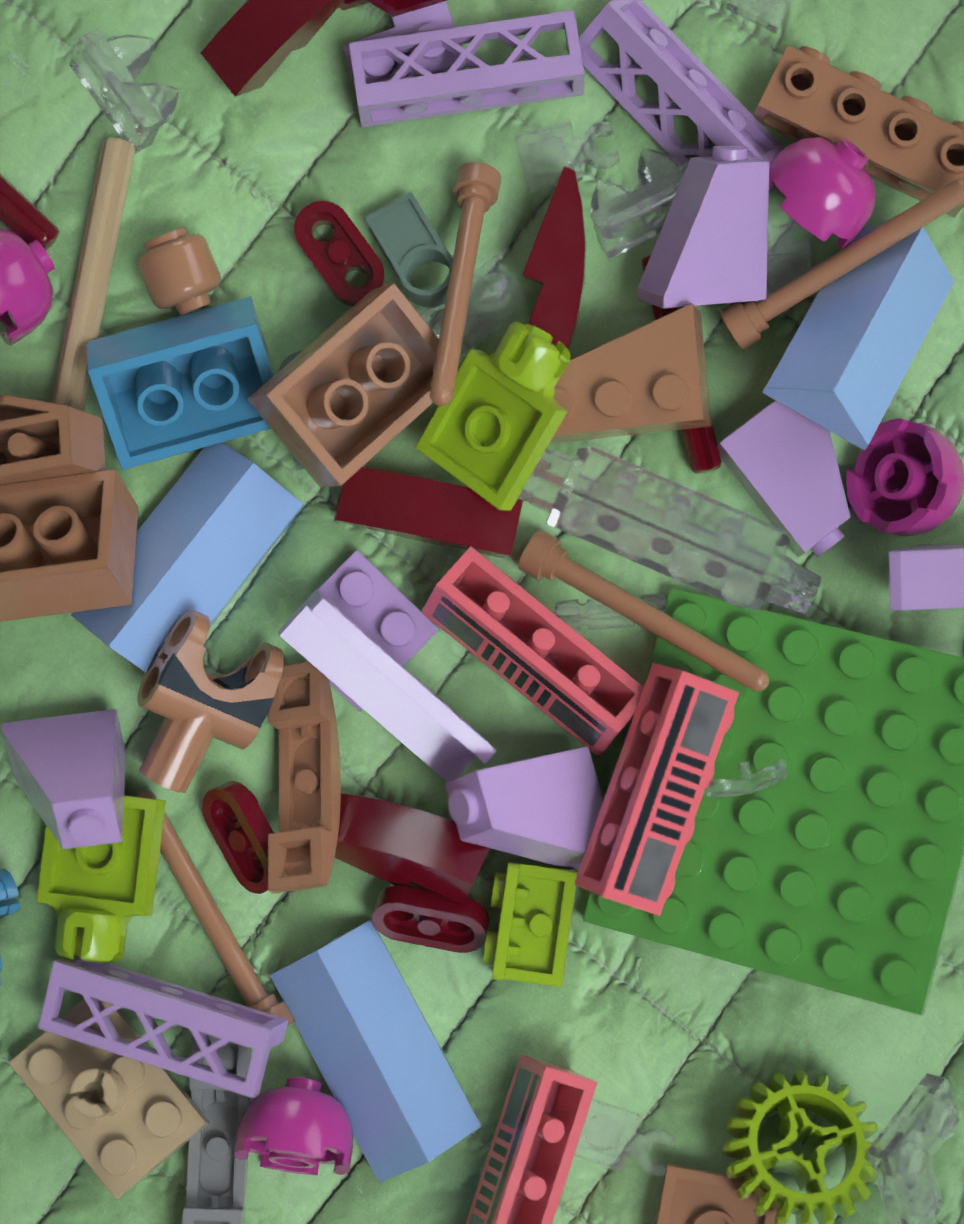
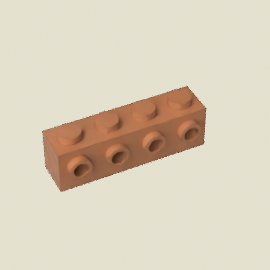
[754,45,964,218]

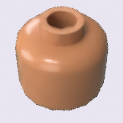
[137,227,221,316]

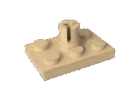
[9,999,210,1199]

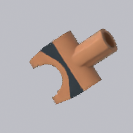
[137,610,284,793]

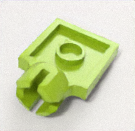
[415,322,571,511]
[36,795,166,963]

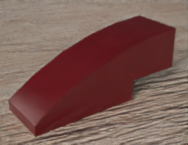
[201,0,344,97]
[522,166,586,350]
[333,467,523,558]
[335,793,489,905]

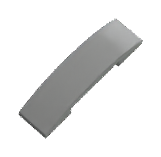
[182,1034,251,1224]

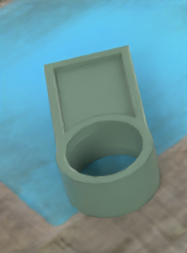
[364,192,453,308]

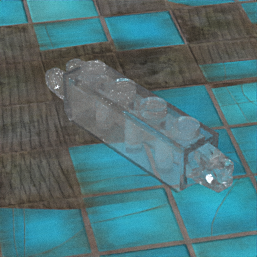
[518,446,821,614]

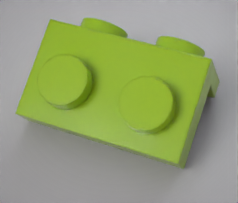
[483,862,578,988]

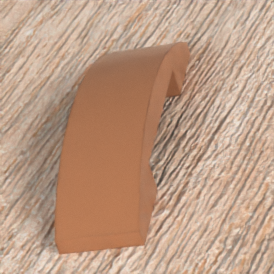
[268,662,341,894]

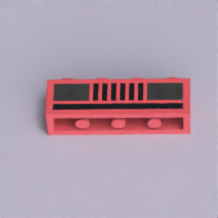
[422,546,644,757]
[574,663,739,916]
[466,1054,598,1224]

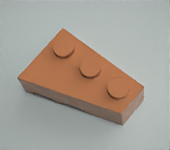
[549,303,711,444]
[0,395,106,485]

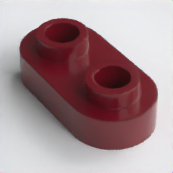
[294,201,385,306]
[202,781,274,894]
[372,885,489,953]

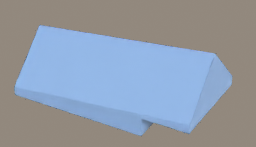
[762,226,954,450]
[71,442,304,673]
[270,919,481,1183]

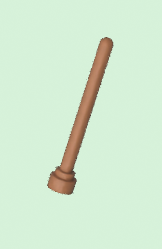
[430,162,501,406]
[719,178,964,350]
[518,529,769,692]
[135,790,295,1026]

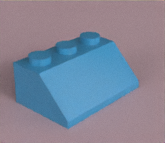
[86,296,274,470]

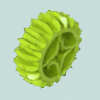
[722,1069,882,1224]

